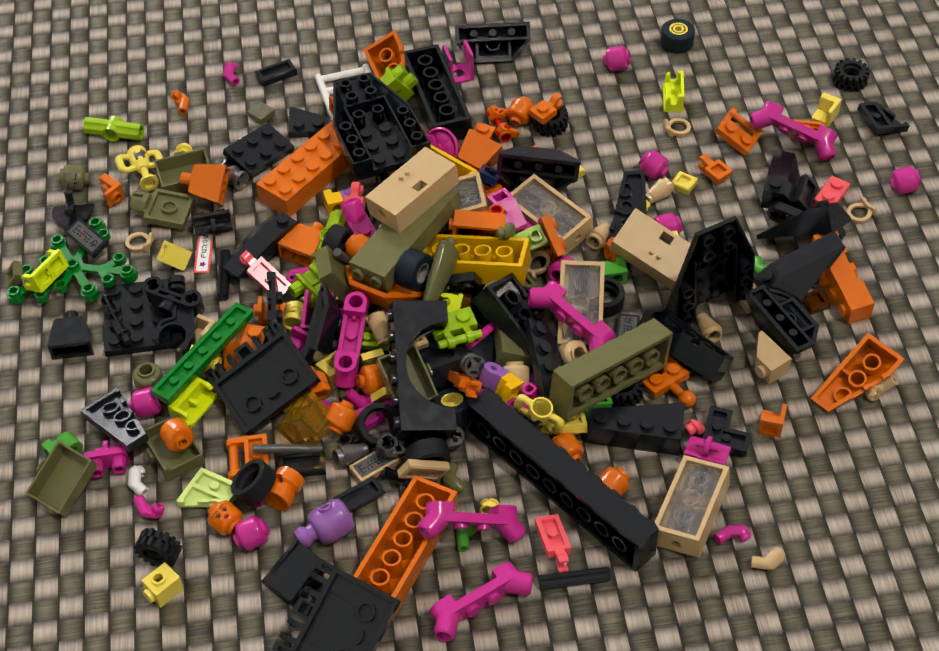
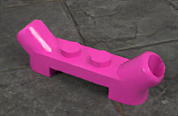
[750,101,838,161]
[341,198,376,238]
[528,281,616,352]
[334,291,370,389]
[417,501,525,543]
[429,562,533,642]

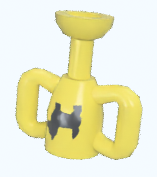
[115,145,163,191]
[513,394,565,435]

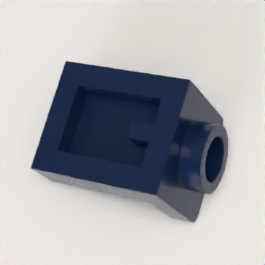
[479,164,500,187]

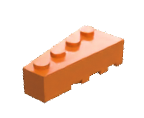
[812,230,875,324]

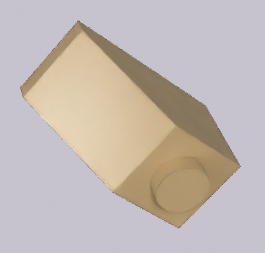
[754,331,792,384]

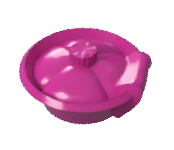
[426,127,459,159]

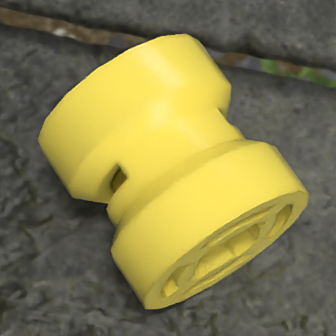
[282,301,303,331]

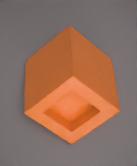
[758,403,787,438]

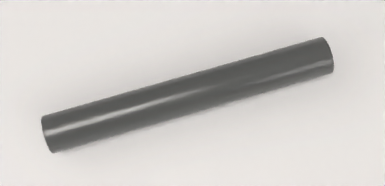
[333,248,351,265]
[252,444,322,454]

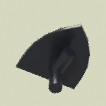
[52,190,94,229]

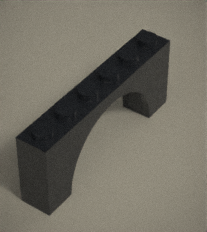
[386,300,457,438]

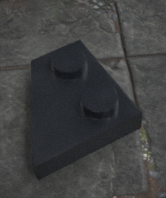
[857,102,910,135]
[289,107,328,138]

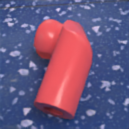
[684,419,705,435]

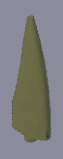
[423,237,460,301]

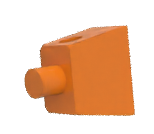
[457,129,503,172]
[180,164,231,206]
[278,222,324,267]

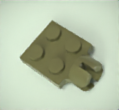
[130,188,195,230]

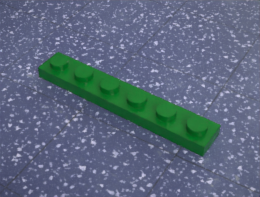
[150,302,254,405]

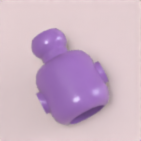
[294,499,354,548]

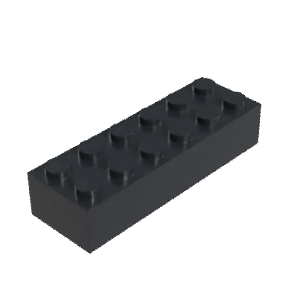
[404,44,472,139]

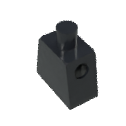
[48,310,94,360]

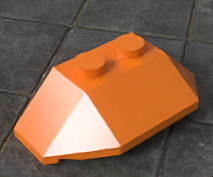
[345,265,424,312]

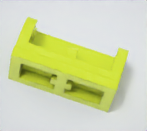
[663,70,685,112]
[20,249,69,293]
[441,292,463,312]
[168,376,218,429]

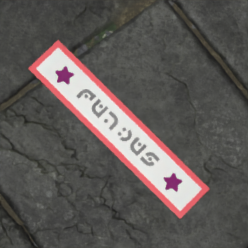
[193,234,214,273]

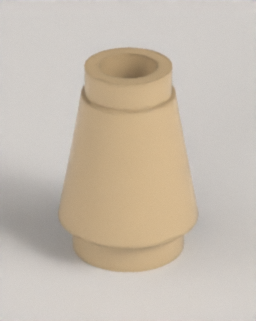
[646,177,674,205]
[586,222,611,250]
[367,311,390,346]
[696,313,722,343]

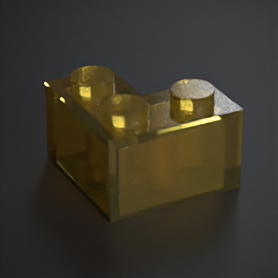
[276,391,331,444]

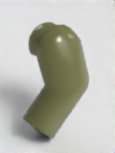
[497,222,516,240]
[443,462,465,494]

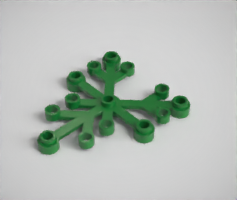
[6,217,138,305]

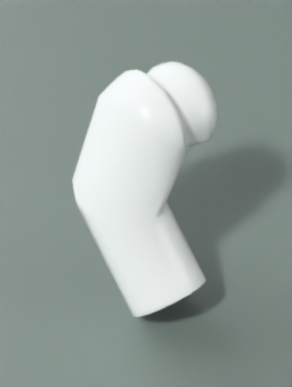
[128,465,150,497]

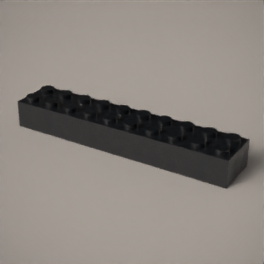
[467,388,659,572]

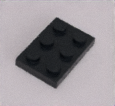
[223,122,294,179]

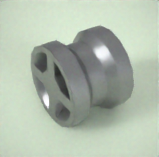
[228,165,249,190]
[459,353,485,378]

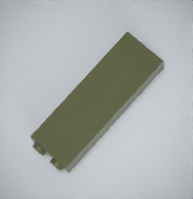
[349,188,461,291]

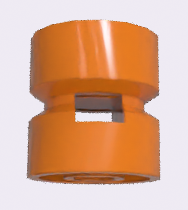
[263,466,305,511]

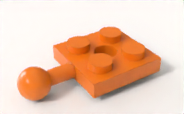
[642,355,696,408]

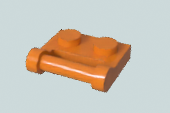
[714,107,764,156]
[537,214,567,259]
[226,434,269,481]

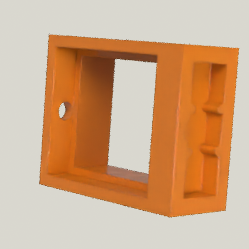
[449,209,506,237]

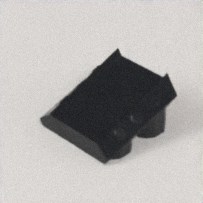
[262,540,325,608]

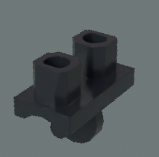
[192,208,233,236]

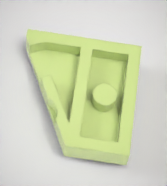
[176,467,236,507]

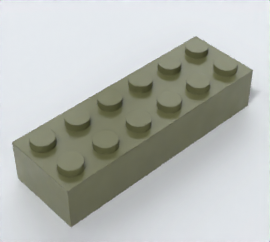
[549,318,673,420]

